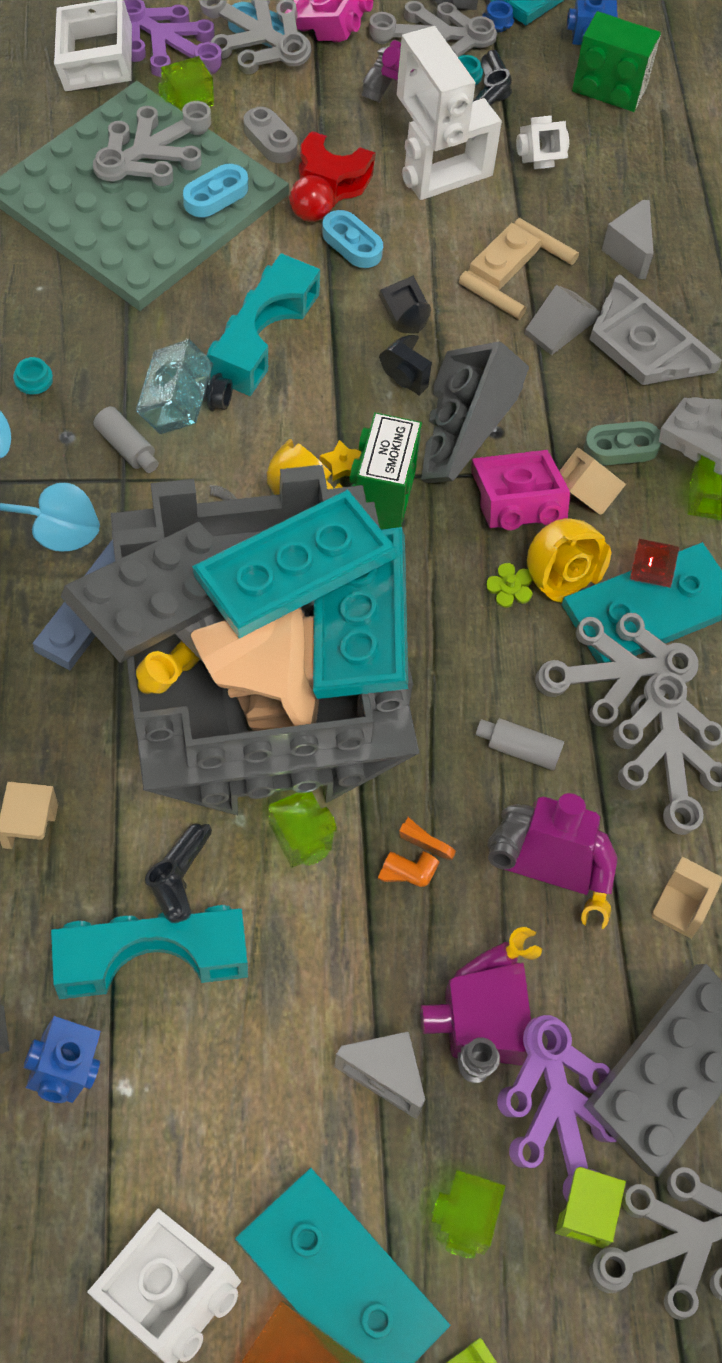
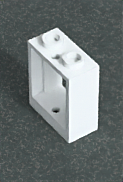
[54,0,132,92]
[397,26,476,151]
[402,98,502,200]

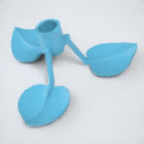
[0,411,100,552]

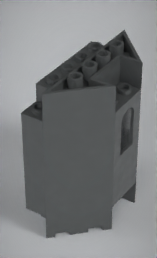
[110,465,419,815]

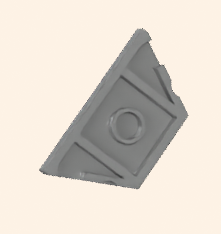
[590,275,722,385]
[659,397,722,475]

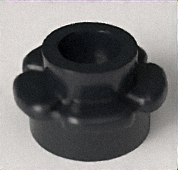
[202,373,233,411]

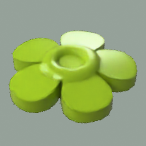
[487,563,533,608]

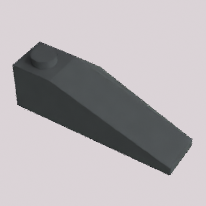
[421,341,529,483]

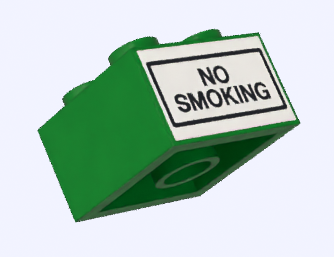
[572,11,661,112]
[350,412,422,530]

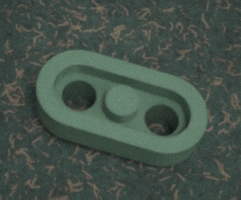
[584,421,662,465]

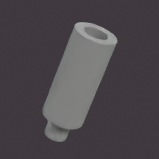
[93,406,159,473]
[476,718,565,771]

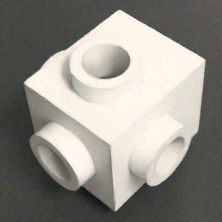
[516,116,569,169]

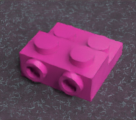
[285,0,374,42]
[471,450,570,530]

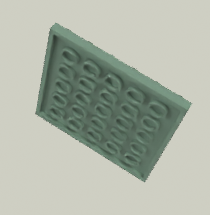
[0,81,289,311]

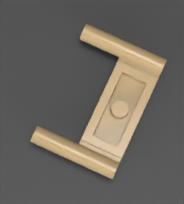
[459,218,579,320]

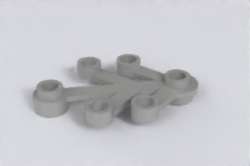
[199,0,312,74]
[369,1,497,57]
[93,101,211,186]
[535,613,698,727]
[613,672,722,835]
[589,1167,722,1320]

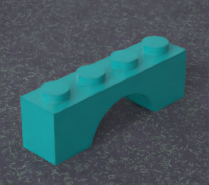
[207,253,320,397]
[51,905,248,1000]

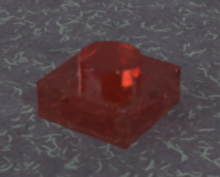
[630,539,679,588]

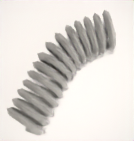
[209,484,237,501]

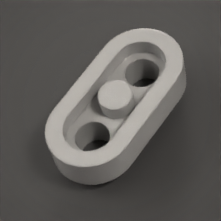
[244,107,298,163]

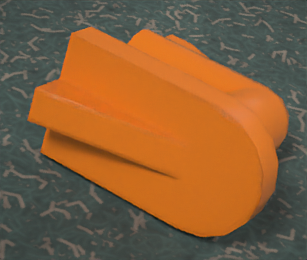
[378,817,456,887]

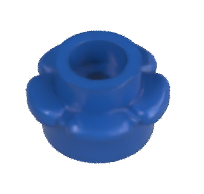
[482,0,514,32]

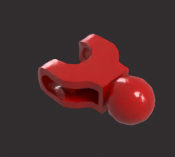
[289,131,376,222]

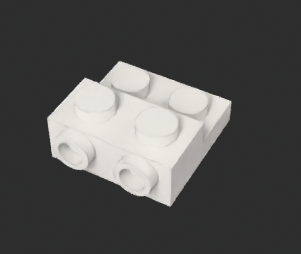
[87,1208,241,1363]

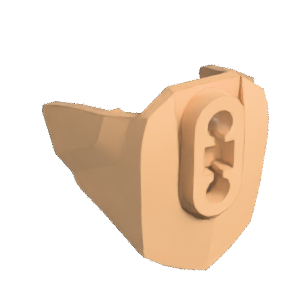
[191,608,319,731]

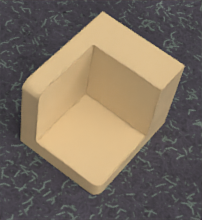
[559,447,626,515]
[0,782,58,849]
[652,857,722,939]

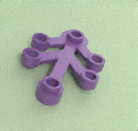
[124,0,222,77]
[497,1015,617,1201]

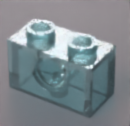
[136,339,213,434]

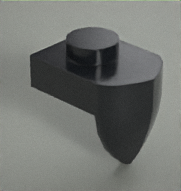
[379,275,431,334]
[379,335,432,396]

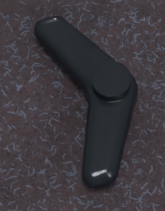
[473,50,512,106]
[145,823,212,924]

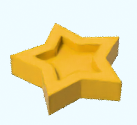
[319,440,361,482]

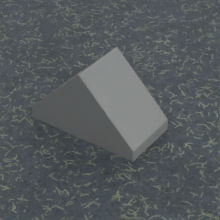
[602,200,653,279]
[525,285,601,355]
[334,1032,425,1119]

